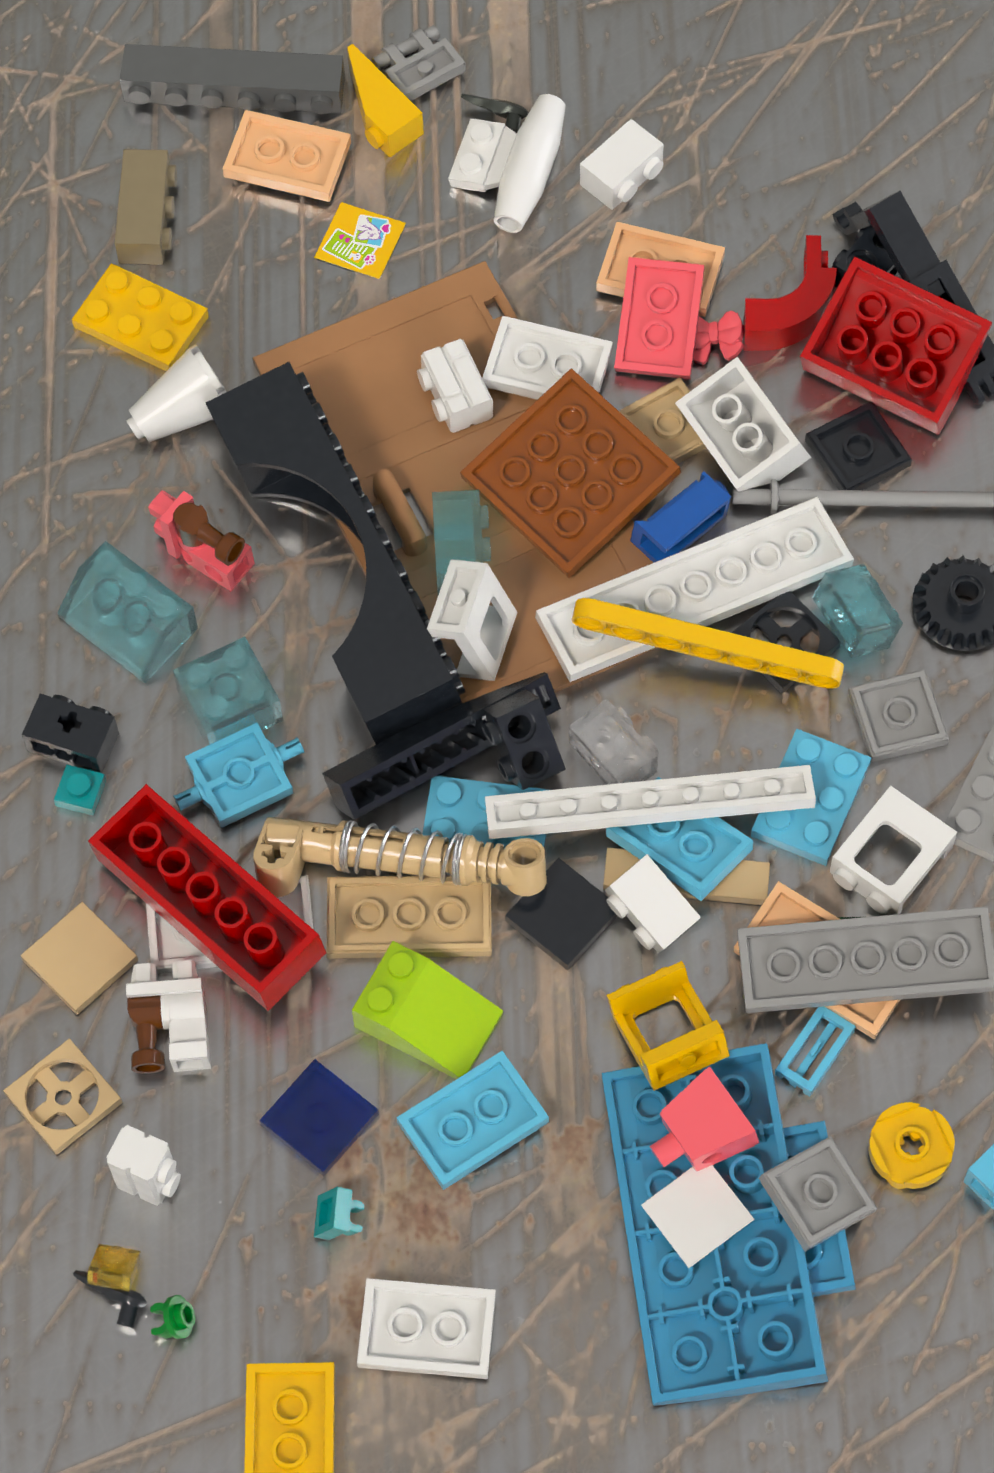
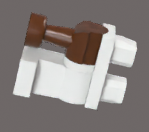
[126,959,211,1074]

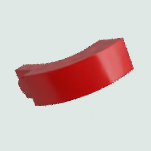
[743,235,837,351]

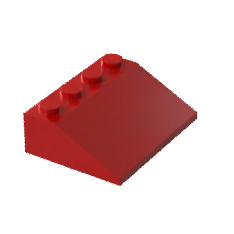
[800,257,992,435]

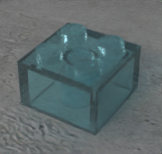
[173,637,283,746]

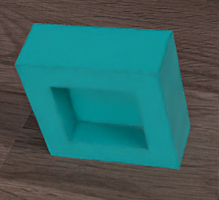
[54,764,107,816]

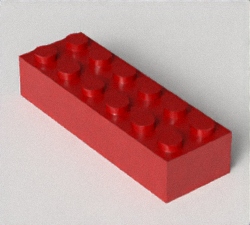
[88,784,326,1011]

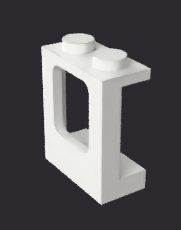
[427,559,518,681]
[830,785,957,915]

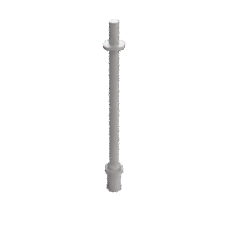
[732,479,994,514]

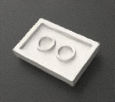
[482,316,613,400]
[357,1278,496,1379]

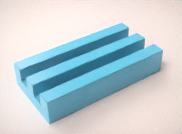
[775,1006,856,1097]

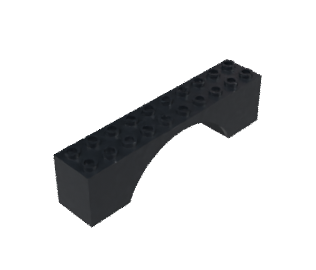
[205,362,466,744]

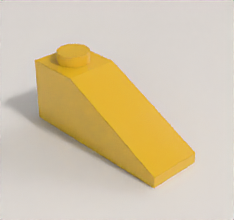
[347,44,424,158]

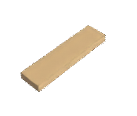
[603,848,770,905]

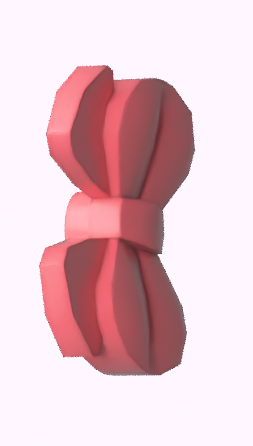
[693,311,744,365]

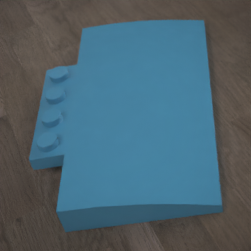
[602,1043,856,1406]

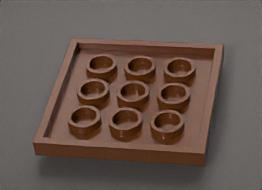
[460,368,681,578]

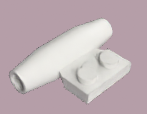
[448,94,566,233]

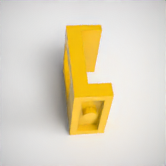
[606,961,730,1091]

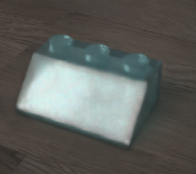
[57,541,198,683]

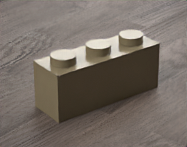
[115,149,177,265]

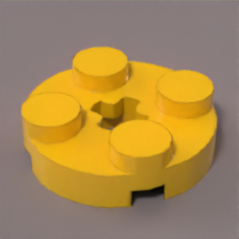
[868,1102,955,1189]

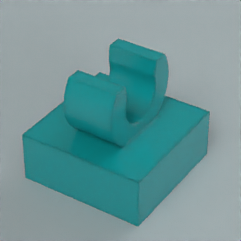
[314,1186,365,1240]

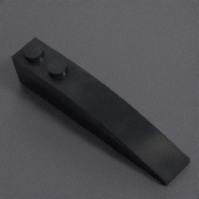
[322,672,561,820]

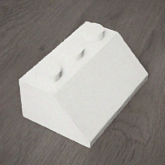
[675,357,811,492]

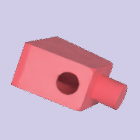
[649,1067,759,1171]

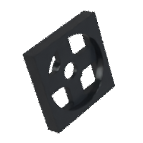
[731,591,841,694]

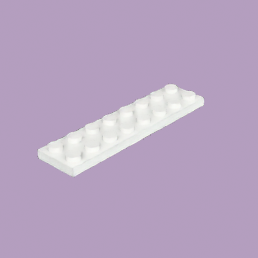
[535,497,854,682]

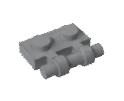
[371,25,466,101]

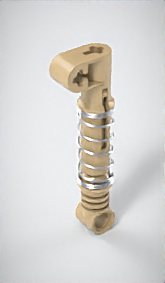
[253,817,547,897]

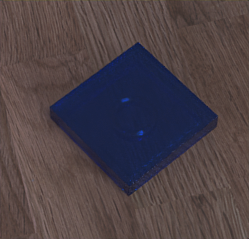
[259,1059,379,1176]

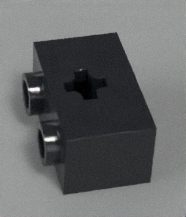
[22,693,119,773]

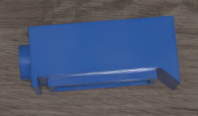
[630,472,732,563]

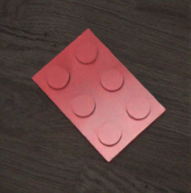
[614,257,705,380]

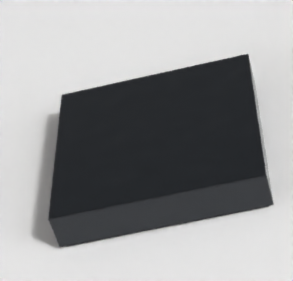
[805,401,912,490]
[505,858,618,970]

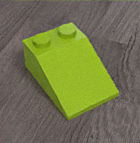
[352,941,503,1079]

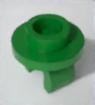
[150,1295,195,1339]

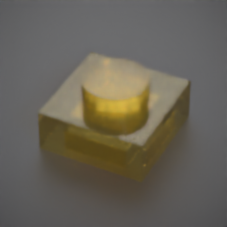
[87,1244,141,1291]

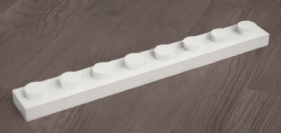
[485,765,816,839]

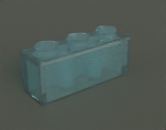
[432,490,491,598]

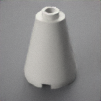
[126,344,227,442]

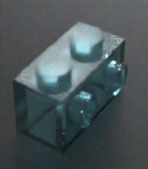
[812,564,903,658]

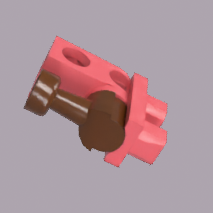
[148,490,255,592]

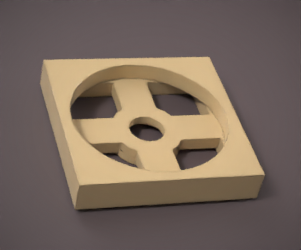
[3,1038,123,1156]

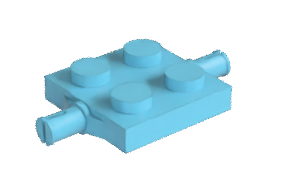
[173,723,304,828]

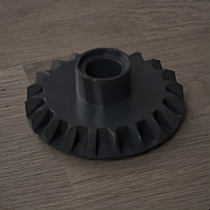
[912,555,994,651]

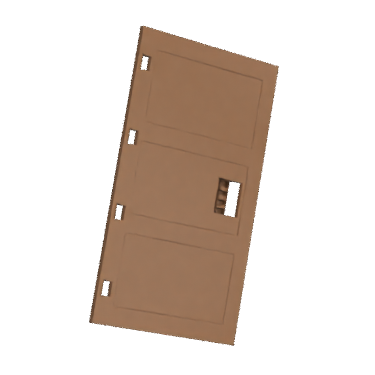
[253,261,658,703]

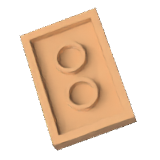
[223,110,351,202]
[596,222,725,317]

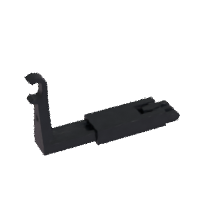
[832,190,994,405]

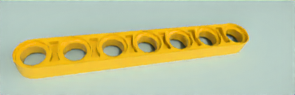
[571,598,844,689]

